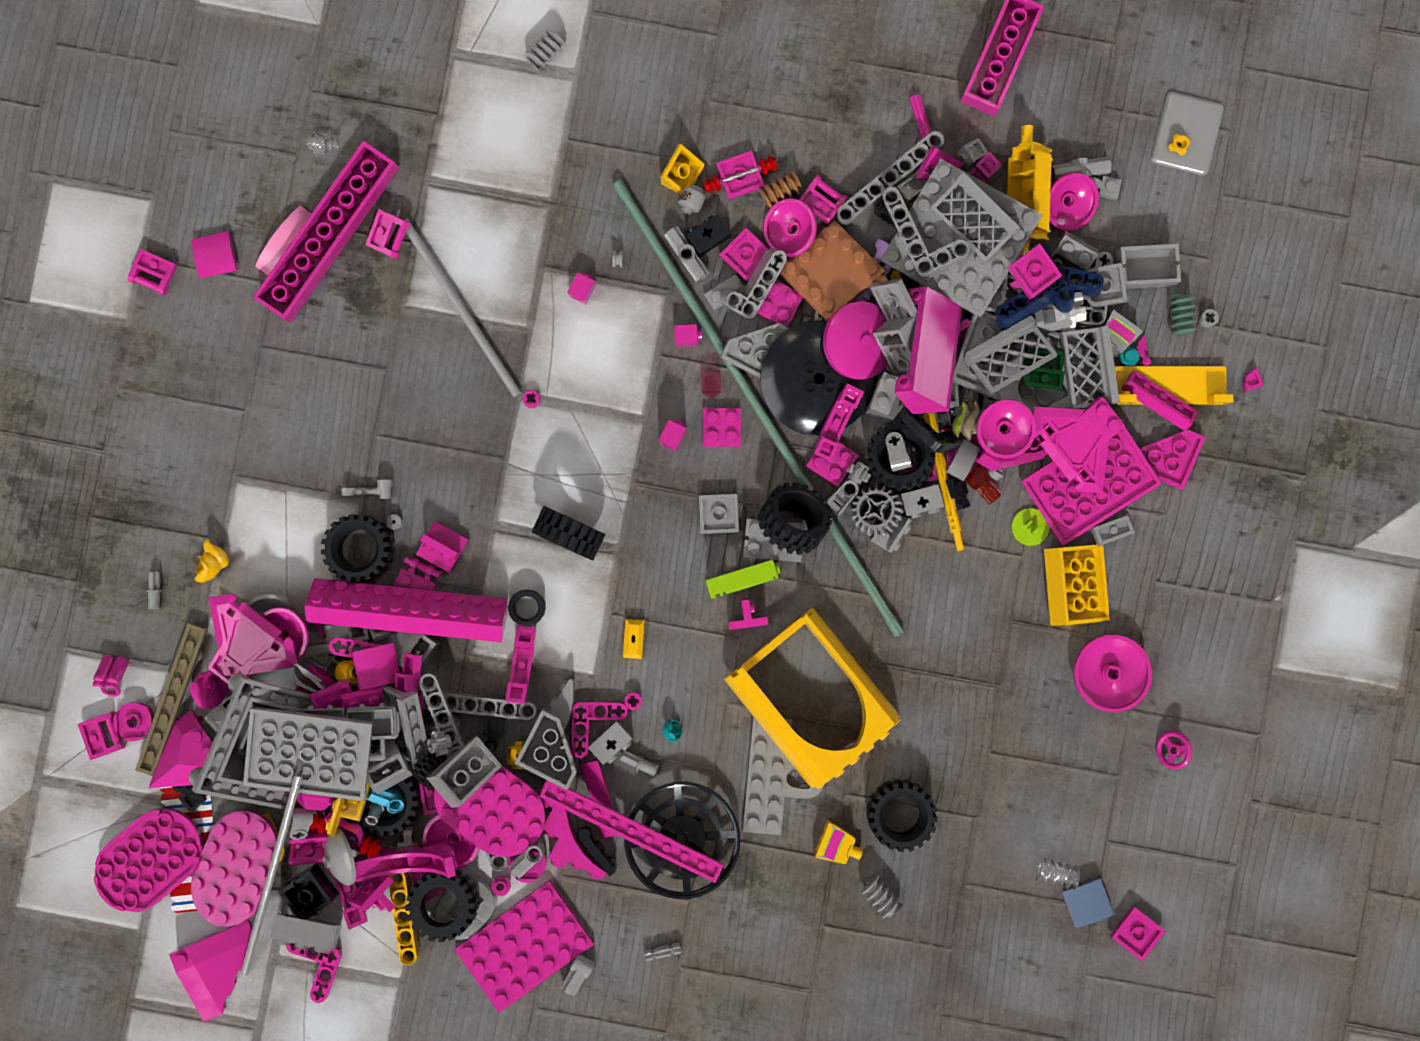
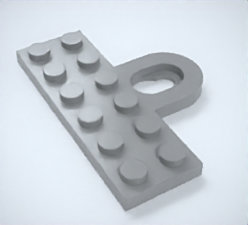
[742,717,824,835]

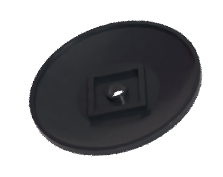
[760,320,875,436]

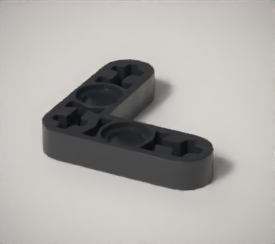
[900,407,963,453]

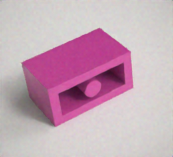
[659,419,687,452]

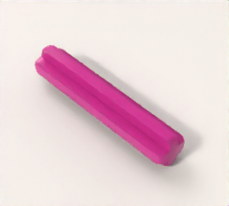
[909,94,935,146]

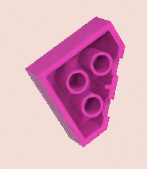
[977,424,1051,471]

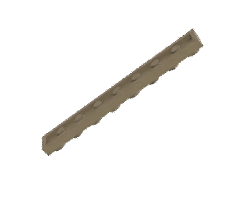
[135,623,208,776]

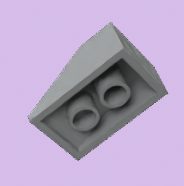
[427,736,502,808]

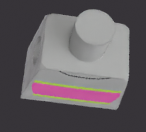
[1101,310,1143,355]

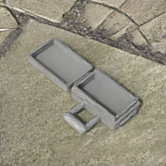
[295,703,400,761]

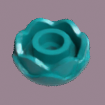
[663,718,683,742]

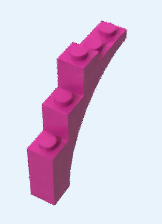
[538,764,606,880]
[353,841,457,882]

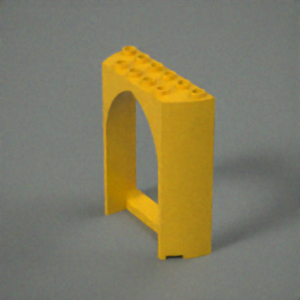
[724,607,900,789]

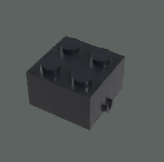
[278,863,339,920]

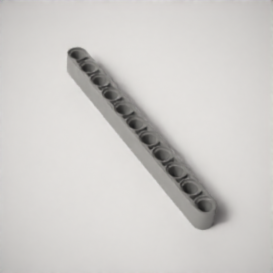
[419,671,508,871]
[327,681,538,720]

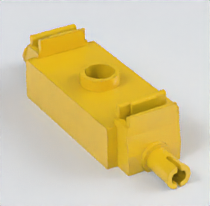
[1007,125,1053,259]

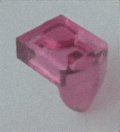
[701,370,722,398]

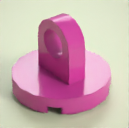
[190,671,228,709]

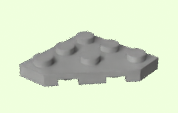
[719,323,788,379]

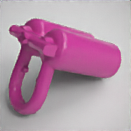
[93,655,129,697]

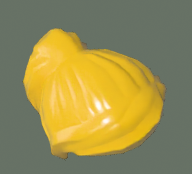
[194,539,229,583]

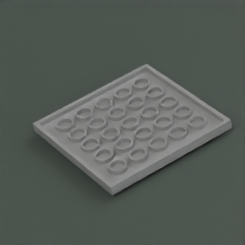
[880,159,1043,318]

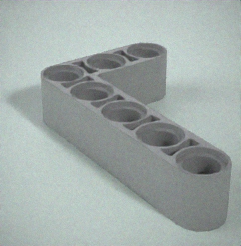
[883,187,970,278]

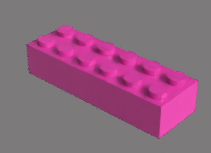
[960,0,1044,117]

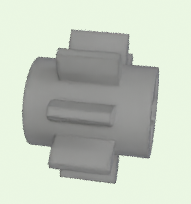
[846,461,871,485]
[427,731,452,757]

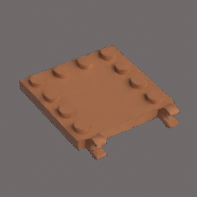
[780,220,889,322]

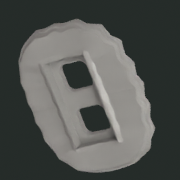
[434,874,497,940]

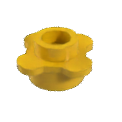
[1168,134,1191,156]

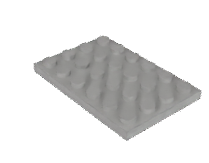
[243,706,374,801]

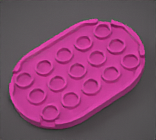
[434,764,545,857]
[93,808,203,912]
[191,810,277,927]

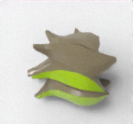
[952,399,986,441]

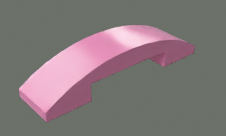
[255,206,312,275]

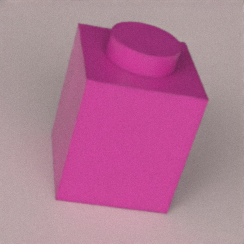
[567,272,596,305]
[674,324,702,347]

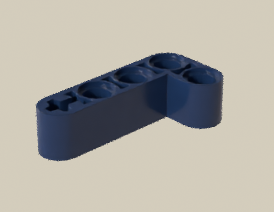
[1037,243,1104,297]
[996,277,1075,330]

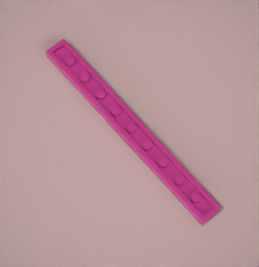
[539,780,724,883]

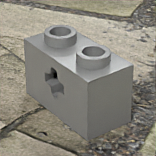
[899,484,944,519]
[588,720,633,765]

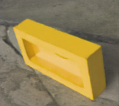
[623,619,645,659]

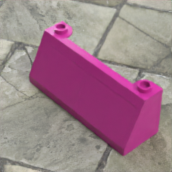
[894,286,962,414]

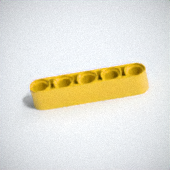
[389,872,420,965]

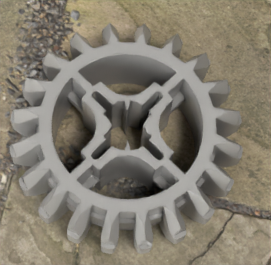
[851,485,903,537]

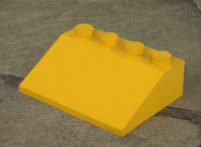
[1044,545,1110,626]

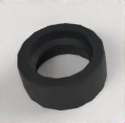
[508,589,546,626]

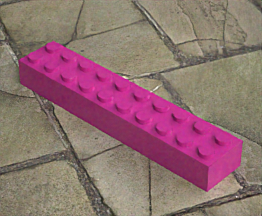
[253,141,400,323]
[305,578,508,643]

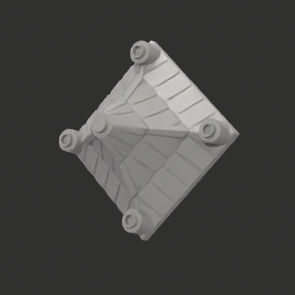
[189,673,314,809]

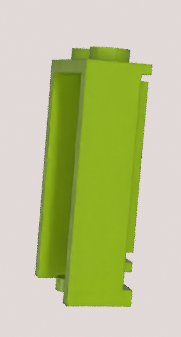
[706,560,781,599]

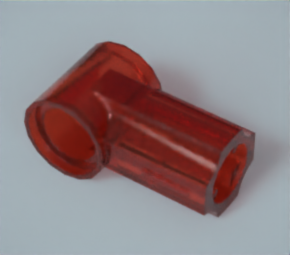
[965,465,1002,505]

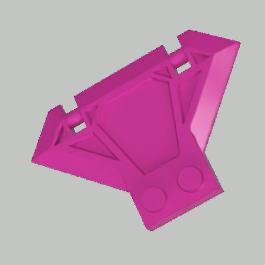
[1033,396,1125,493]
[208,593,298,684]

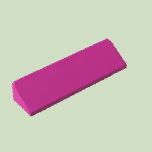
[1121,370,1198,431]
[580,759,616,838]

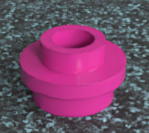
[491,876,511,896]

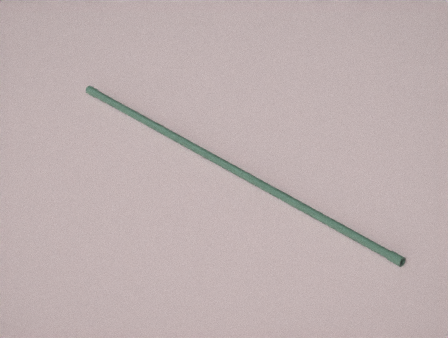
[612,179,904,637]

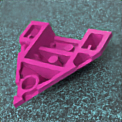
[148,710,213,788]

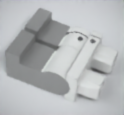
[1033,292,1086,333]

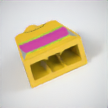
[814,820,863,864]

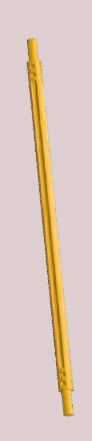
[890,269,965,551]

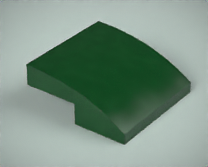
[1023,347,1065,391]

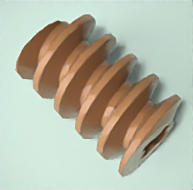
[759,171,801,209]

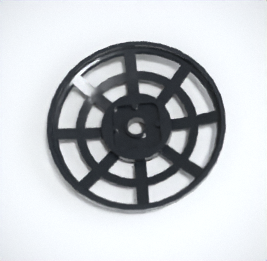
[624,781,740,899]

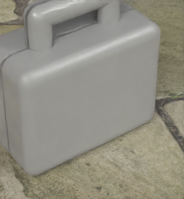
[1151,91,1224,175]

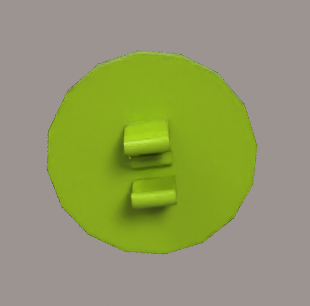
[1011,508,1050,546]

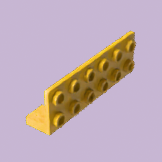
[1111,366,1233,405]

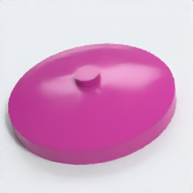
[823,301,888,379]
[1073,635,1152,713]

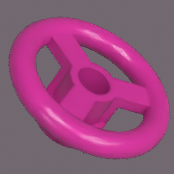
[1156,731,1192,770]

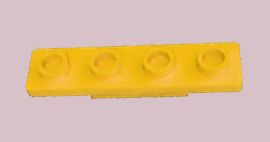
[326,781,370,837]

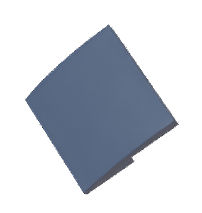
[1062,877,1114,928]

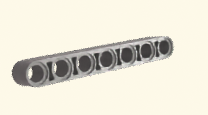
[837,131,944,226]

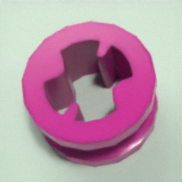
[522,390,540,408]
[624,692,642,710]

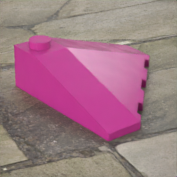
[169,920,252,1022]

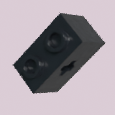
[686,214,731,258]

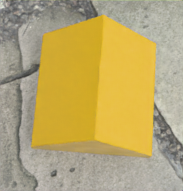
[660,144,705,194]

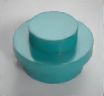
[1119,347,1139,366]

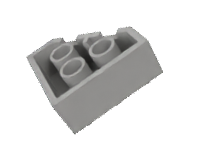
[515,709,577,790]

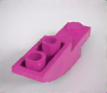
[395,653,424,713]

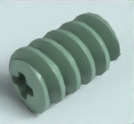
[1170,294,1197,335]

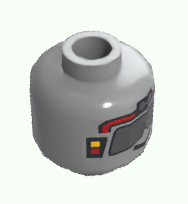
[678,184,706,215]

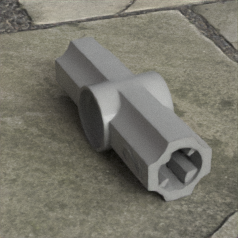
[1051,156,1112,183]
[664,226,710,283]

